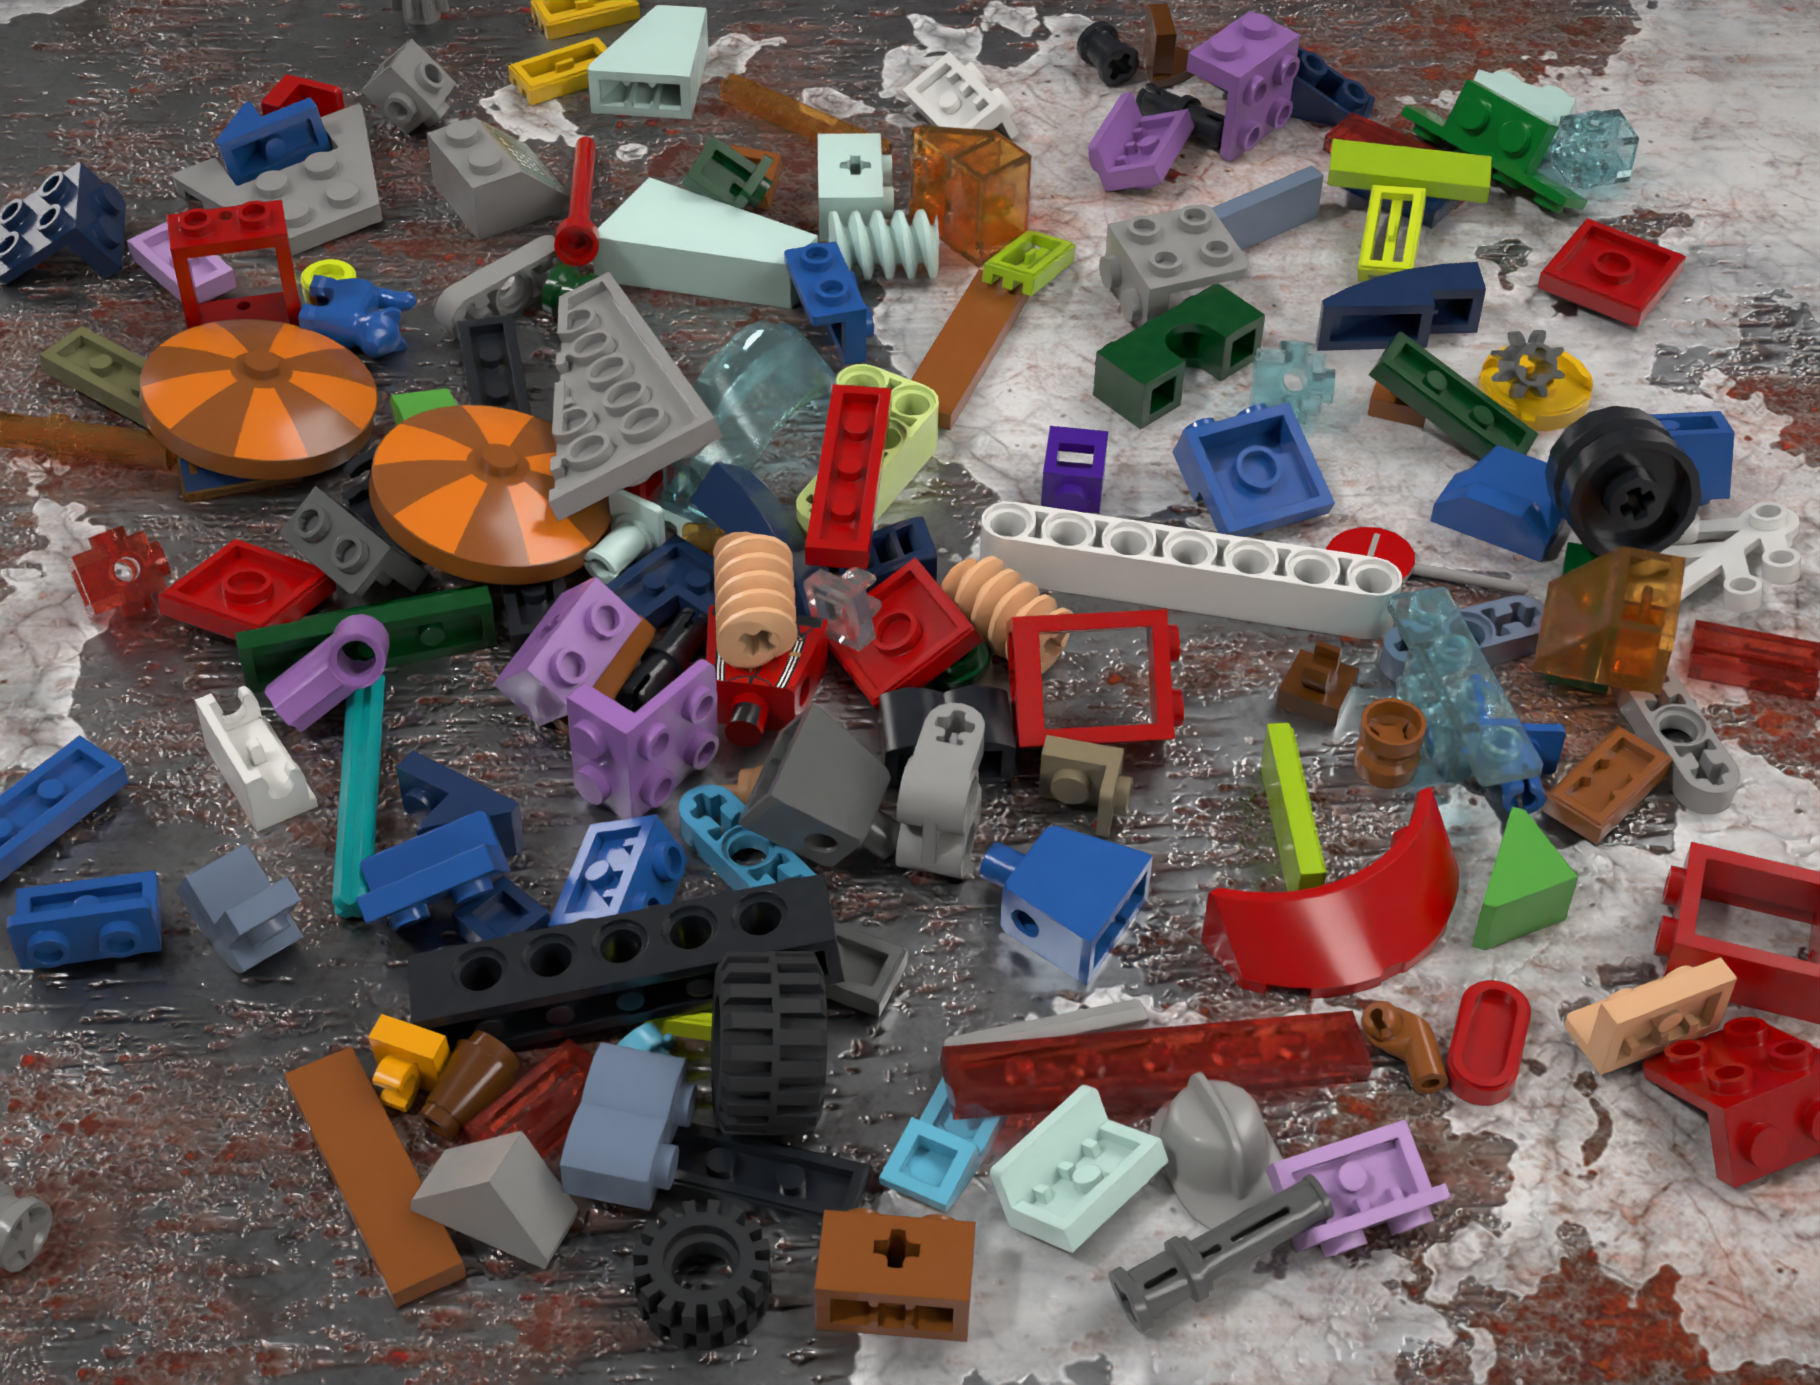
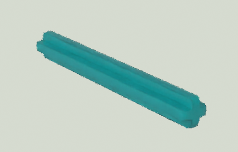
[332,660,385,919]

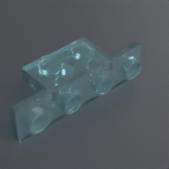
[1387,587,1543,787]

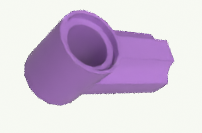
[265,614,390,732]

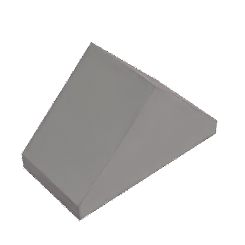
[410,1131,579,1269]

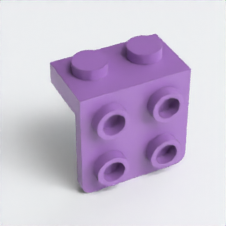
[1186,11,1300,162]
[566,659,719,819]

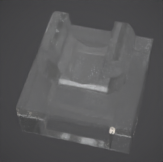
[803,567,882,651]

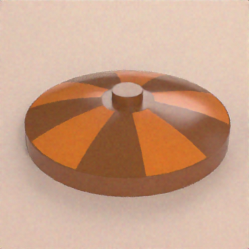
[139,319,378,480]
[369,405,612,585]

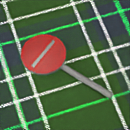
[1326,527,1529,594]

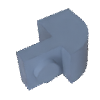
[176,843,303,973]

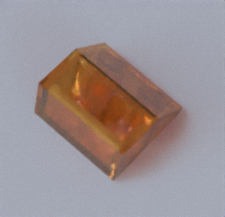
[909,125,1032,268]
[1532,546,1686,695]

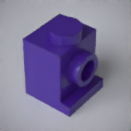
[1041,426,1109,514]

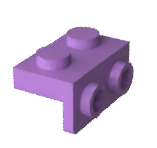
[1088,92,1195,192]

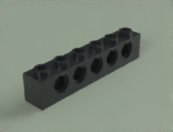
[408,873,845,1053]

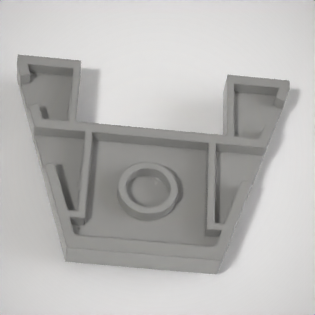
[171,103,383,256]

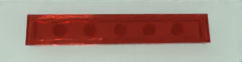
[940,1010,1373,1120]

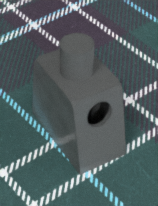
[738,703,901,866]

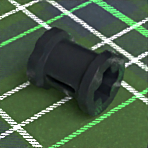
[1076,21,1139,86]

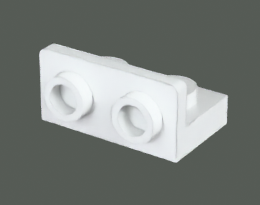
[902,52,1019,154]

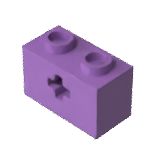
[493,577,642,726]

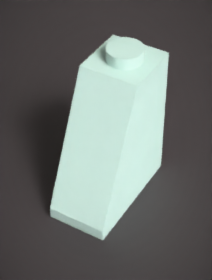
[588,5,708,120]

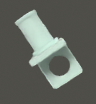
[584,489,699,584]

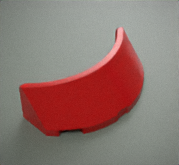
[1201,787,1460,999]

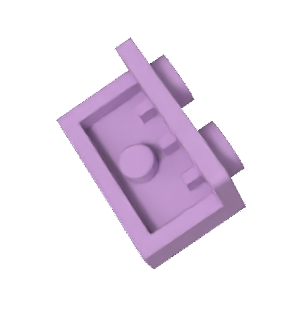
[1265,1119,1451,1258]

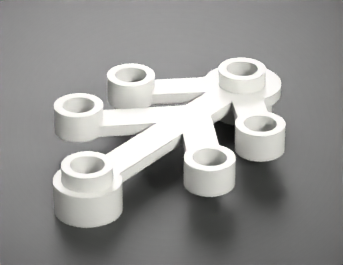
[1627,502,1801,636]

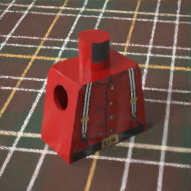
[706,605,828,747]

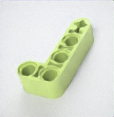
[796,364,939,540]

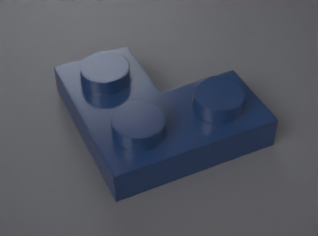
[606,534,715,628]

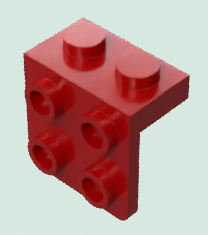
[1643,1017,1820,1188]

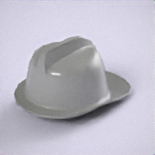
[1149,1072,1283,1236]

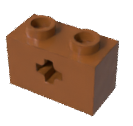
[814,1208,976,1342]

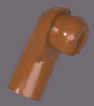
[1361,1001,1448,1095]

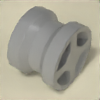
[0,1181,52,1273]

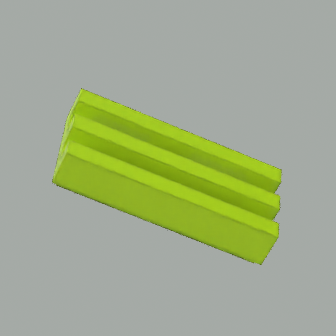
[982,230,1076,296]

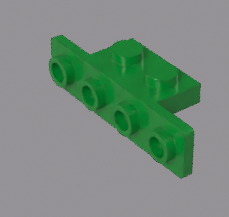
[1400,79,1588,213]

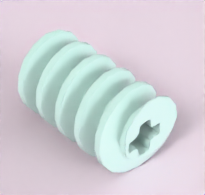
[828,209,939,280]

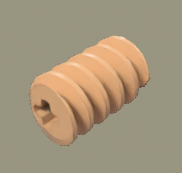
[713,532,797,669]
[941,556,1073,674]

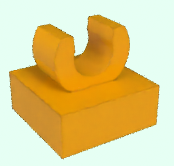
[368,1014,451,1112]

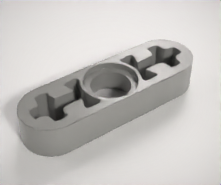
[434,235,577,338]
[1616,660,1740,814]

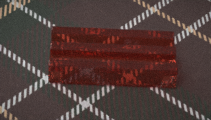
[1687,620,1820,701]
[463,1039,593,1159]

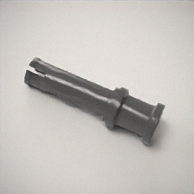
[1108,1174,1334,1333]

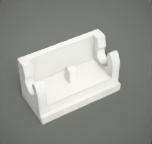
[195,686,318,832]

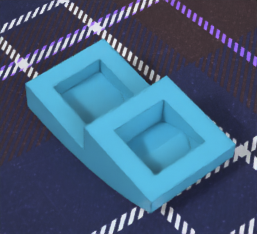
[879,1072,1011,1212]

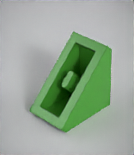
[1472,806,1578,950]

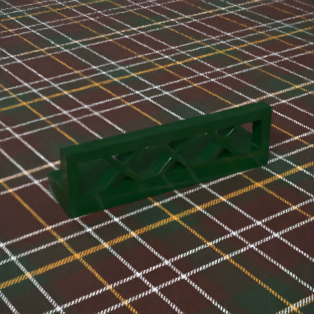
[235,583,498,693]

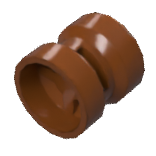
[1353,698,1427,789]

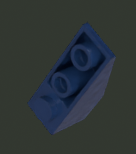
[1209,46,1375,131]

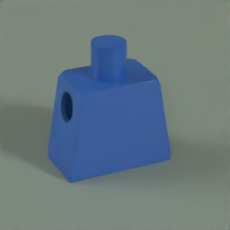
[979,825,1153,985]

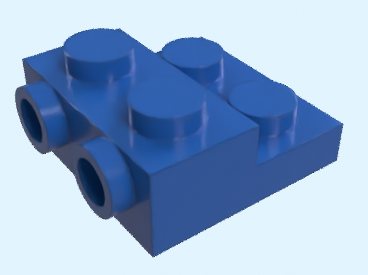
[1172,402,1335,537]

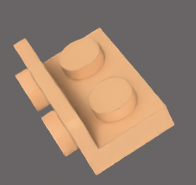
[1564,957,1737,1075]

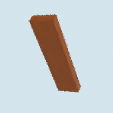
[911,269,1029,431]
[284,1046,466,1308]

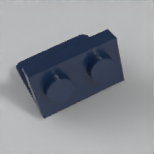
[0,162,126,285]

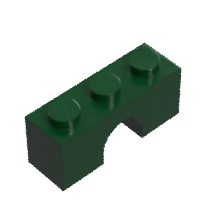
[1093,283,1265,430]

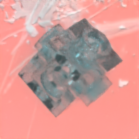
[1549,109,1640,190]
[1249,341,1335,425]

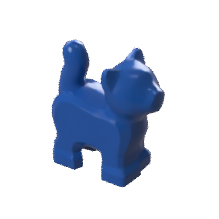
[298,275,416,358]

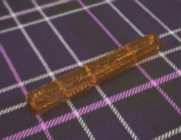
[719,73,893,156]

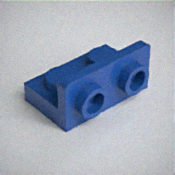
[548,814,687,927]

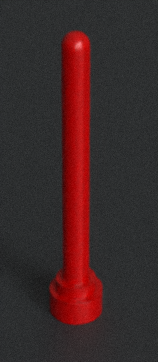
[554,136,599,266]

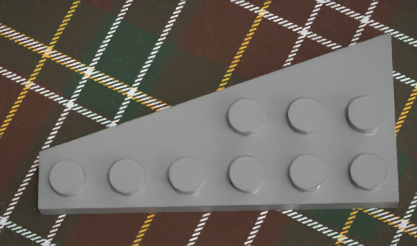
[549,272,723,522]

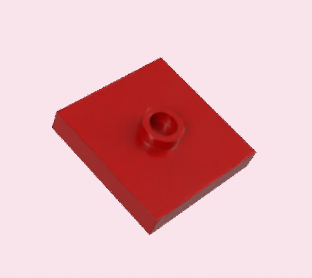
[1537,218,1686,328]
[158,539,336,640]
[828,557,983,712]

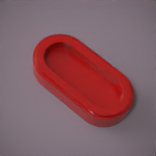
[1445,980,1531,1106]

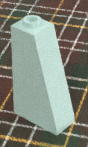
[593,177,818,309]

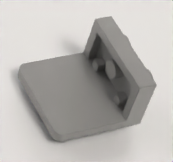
[1099,205,1249,328]

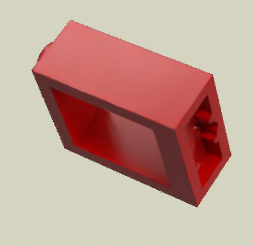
[166,200,302,329]
[1006,609,1184,749]
[1653,842,1820,1025]

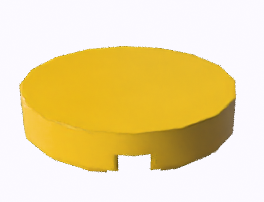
[1477,346,1593,431]

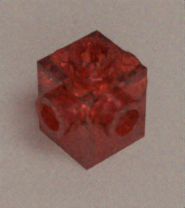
[66,526,171,620]

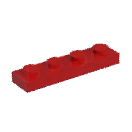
[805,384,892,570]

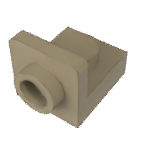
[1039,735,1133,838]

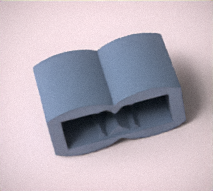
[560,1042,698,1210]

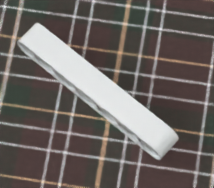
[980,502,1402,639]

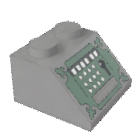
[427,117,570,241]

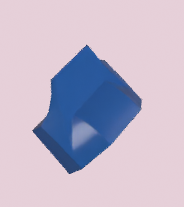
[1430,445,1565,563]

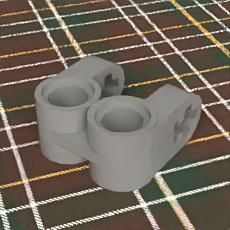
[896,703,985,880]

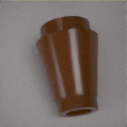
[418,1030,520,1141]

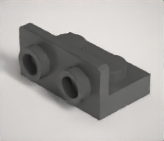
[280,486,429,598]

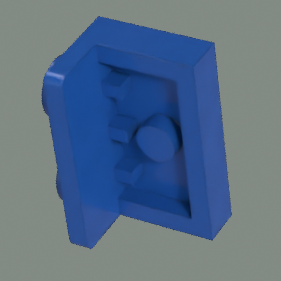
[784,241,874,365]
[356,811,511,931]
[7,870,162,970]

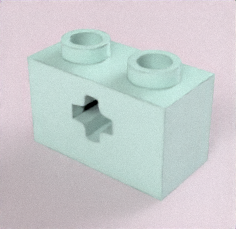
[817,133,894,241]

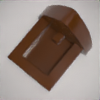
[1142,3,1195,88]

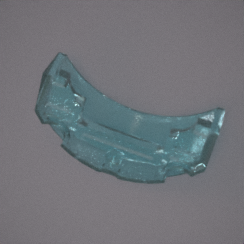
[663,320,837,520]

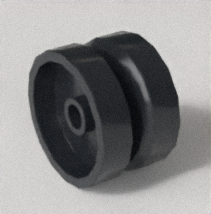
[1545,406,1702,562]

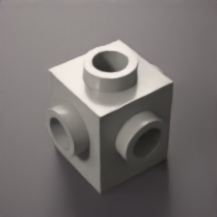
[361,38,456,135]

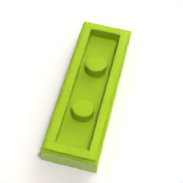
[1327,139,1492,203]
[1260,723,1327,891]

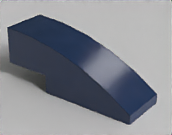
[1315,262,1486,351]
[690,461,837,623]

